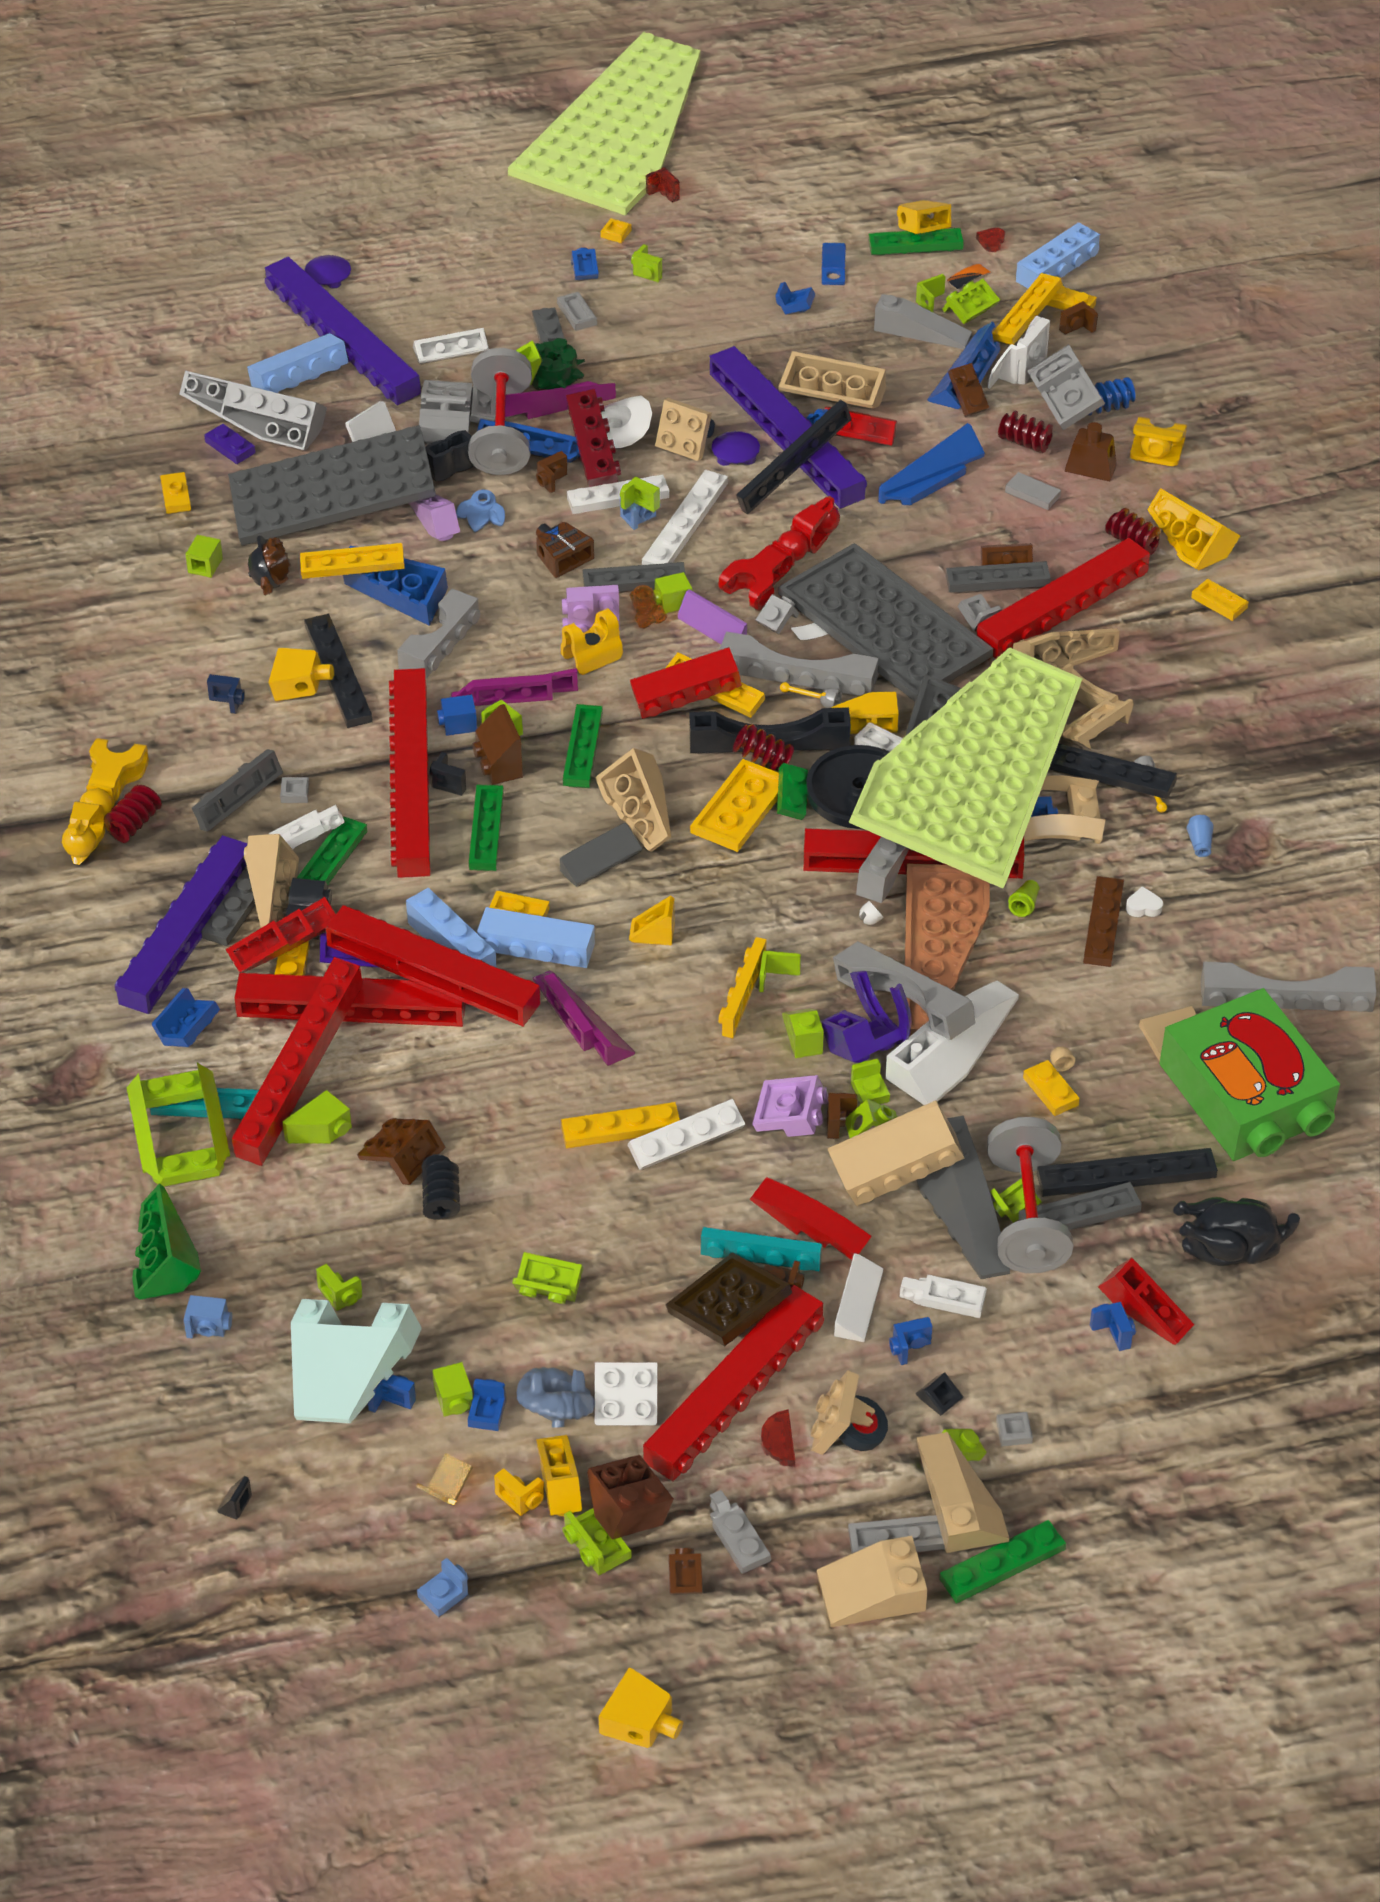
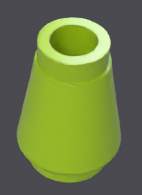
[1008,880,1040,917]

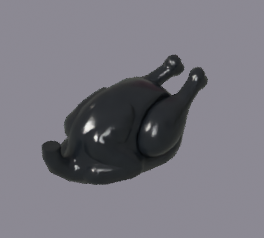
[1173,1197,1300,1266]

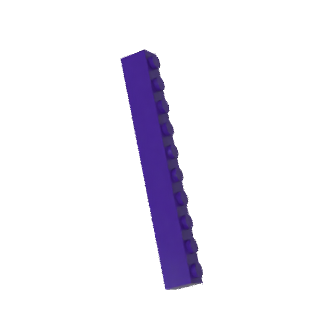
[265,256,421,406]
[710,346,867,509]

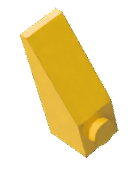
[830,692,898,734]
[536,1435,582,1516]

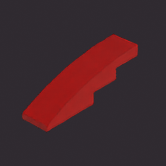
[225,897,336,973]
[749,1177,872,1260]

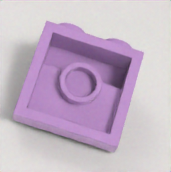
[562,585,620,632]
[753,1075,828,1137]

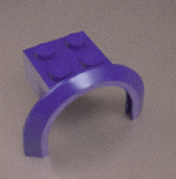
[821,971,912,1063]

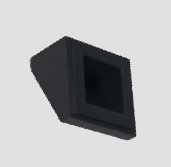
[916,1372,963,1416]
[217,1476,252,1520]

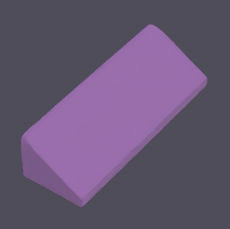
[678,589,747,644]

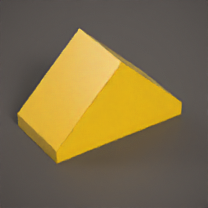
[629,895,675,945]

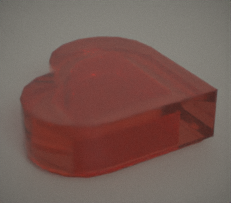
[976,227,1005,252]

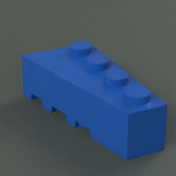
[343,545,448,626]

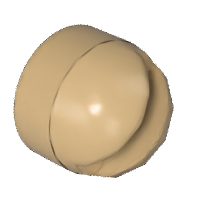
[1050,1046,1075,1072]

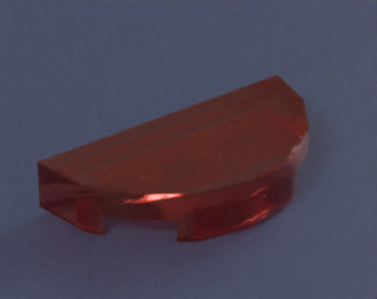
[761,1409,795,1467]

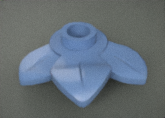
[456,490,505,533]

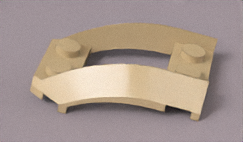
[1050,663,1134,749]
[1024,775,1106,844]

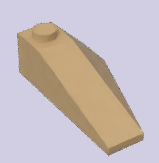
[595,748,671,852]

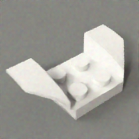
[988,316,1050,389]

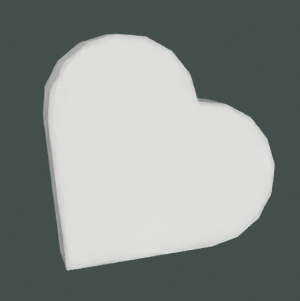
[1126,886,1163,917]

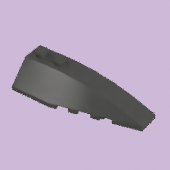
[916,1115,1010,1279]

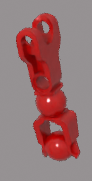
[718,496,840,611]

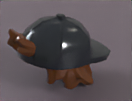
[248,536,292,596]

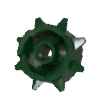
[531,338,585,390]

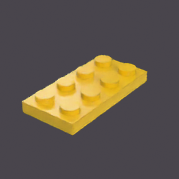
[690,759,779,852]

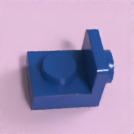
[571,248,599,280]
[889,1317,933,1365]

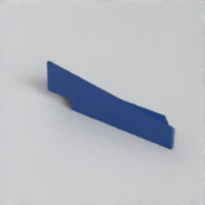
[927,321,1001,409]
[477,419,580,463]
[878,423,985,505]

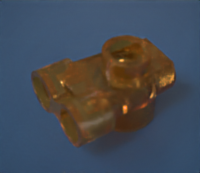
[629,585,667,629]

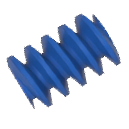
[1088,377,1136,416]

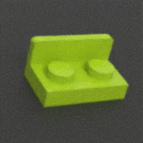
[942,279,1000,324]

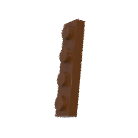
[1083,876,1124,967]

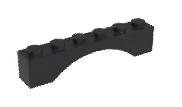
[689,707,851,754]

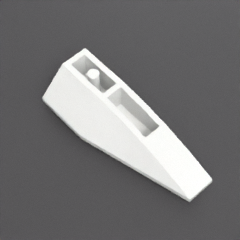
[886,981,1019,1105]

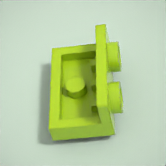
[512,1252,583,1304]
[562,1508,632,1576]

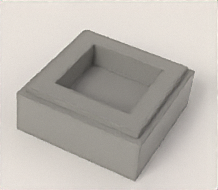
[280,777,310,803]
[996,1412,1033,1447]

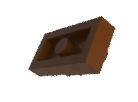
[948,363,989,417]
[981,543,1033,566]

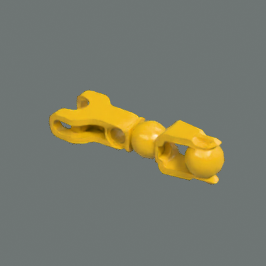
[61,738,149,865]

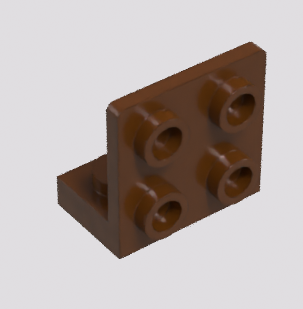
[357,1118,446,1185]

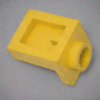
[494,1468,544,1516]

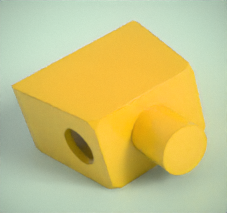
[897,200,951,234]
[269,648,334,701]
[599,1667,683,1748]

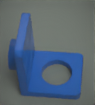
[822,243,846,285]

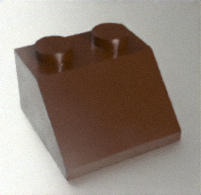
[472,704,523,785]

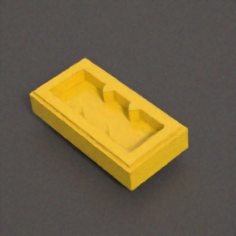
[160,472,191,514]
[1191,578,1249,621]

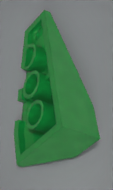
[132,1183,201,1300]

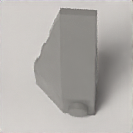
[874,294,972,349]

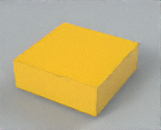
[601,218,631,243]

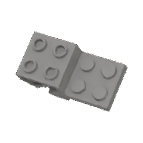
[1027,344,1105,430]
[419,380,472,444]

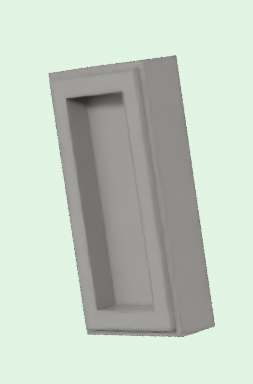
[557,292,597,331]
[1005,472,1061,510]

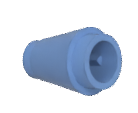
[1186,815,1214,857]

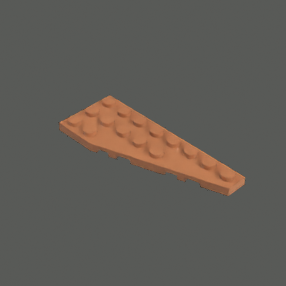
[905,863,990,1037]

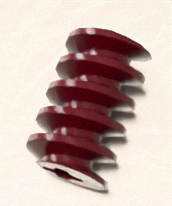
[998,411,1053,453]
[1105,507,1161,556]
[733,724,794,771]
[104,785,162,843]

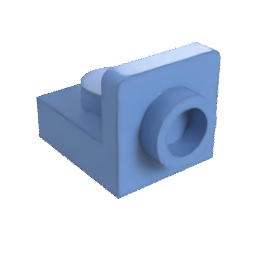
[417,1558,468,1617]

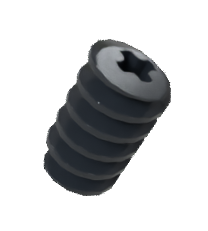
[422,1154,460,1220]

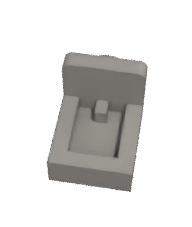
[756,594,799,634]
[958,594,1002,631]

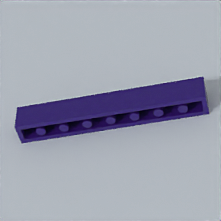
[115,835,248,1014]

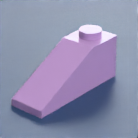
[409,494,460,541]

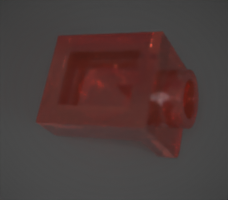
[646,168,680,203]

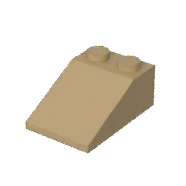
[817,1536,927,1627]

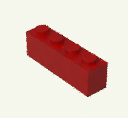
[630,647,742,719]

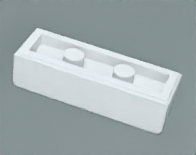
[413,328,489,364]
[834,1253,883,1342]

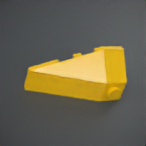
[1147,488,1240,570]

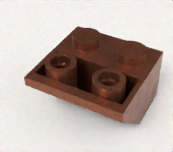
[587,1454,674,1539]

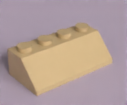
[779,351,886,409]
[827,1100,965,1206]

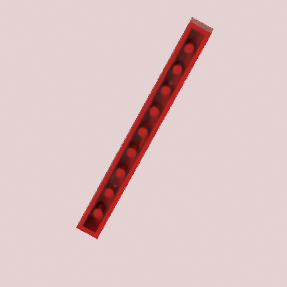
[389,668,431,878]

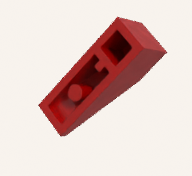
[1098,1258,1195,1345]

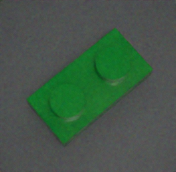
[777,763,808,820]

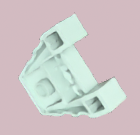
[291,1299,422,1423]

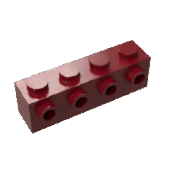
[566,389,622,487]

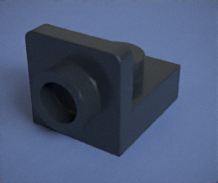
[429,752,466,796]

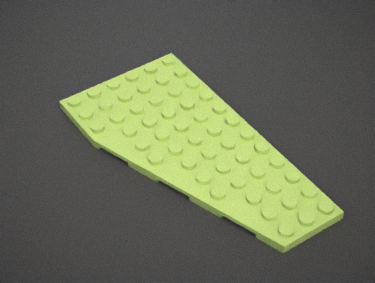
[508,32,700,215]
[849,648,1083,888]

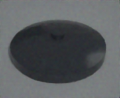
[806,745,890,829]

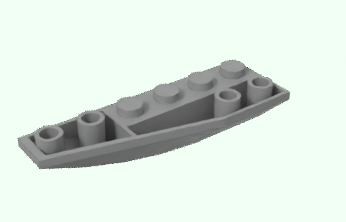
[179,370,327,451]

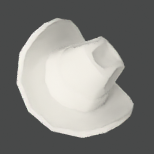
[601,396,652,448]

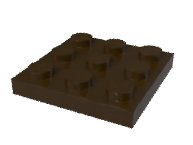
[665,1252,793,1346]

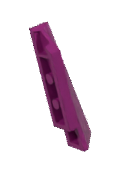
[505,381,616,419]
[451,668,578,706]
[533,970,635,1066]

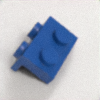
[152,988,220,1047]

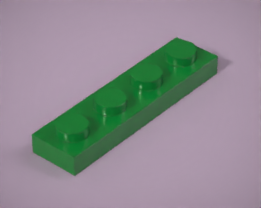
[868,228,964,255]
[563,704,603,788]
[469,785,504,871]
[289,816,368,888]
[939,1520,1066,1604]

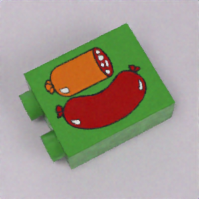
[1159,988,1340,1162]

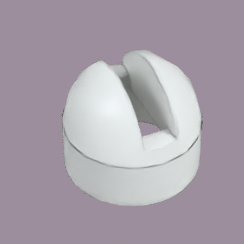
[859,901,883,925]

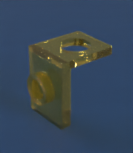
[416,1453,473,1505]

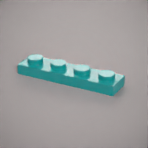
[150,1088,259,1119]
[701,1227,822,1271]

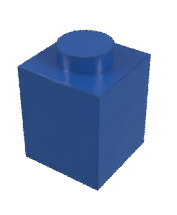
[437,695,477,736]

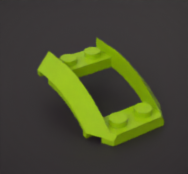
[127,1062,230,1186]

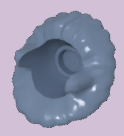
[517,1367,595,1428]

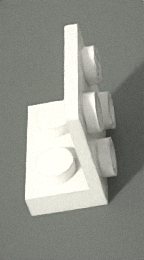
[345,401,396,442]
[595,1363,658,1426]

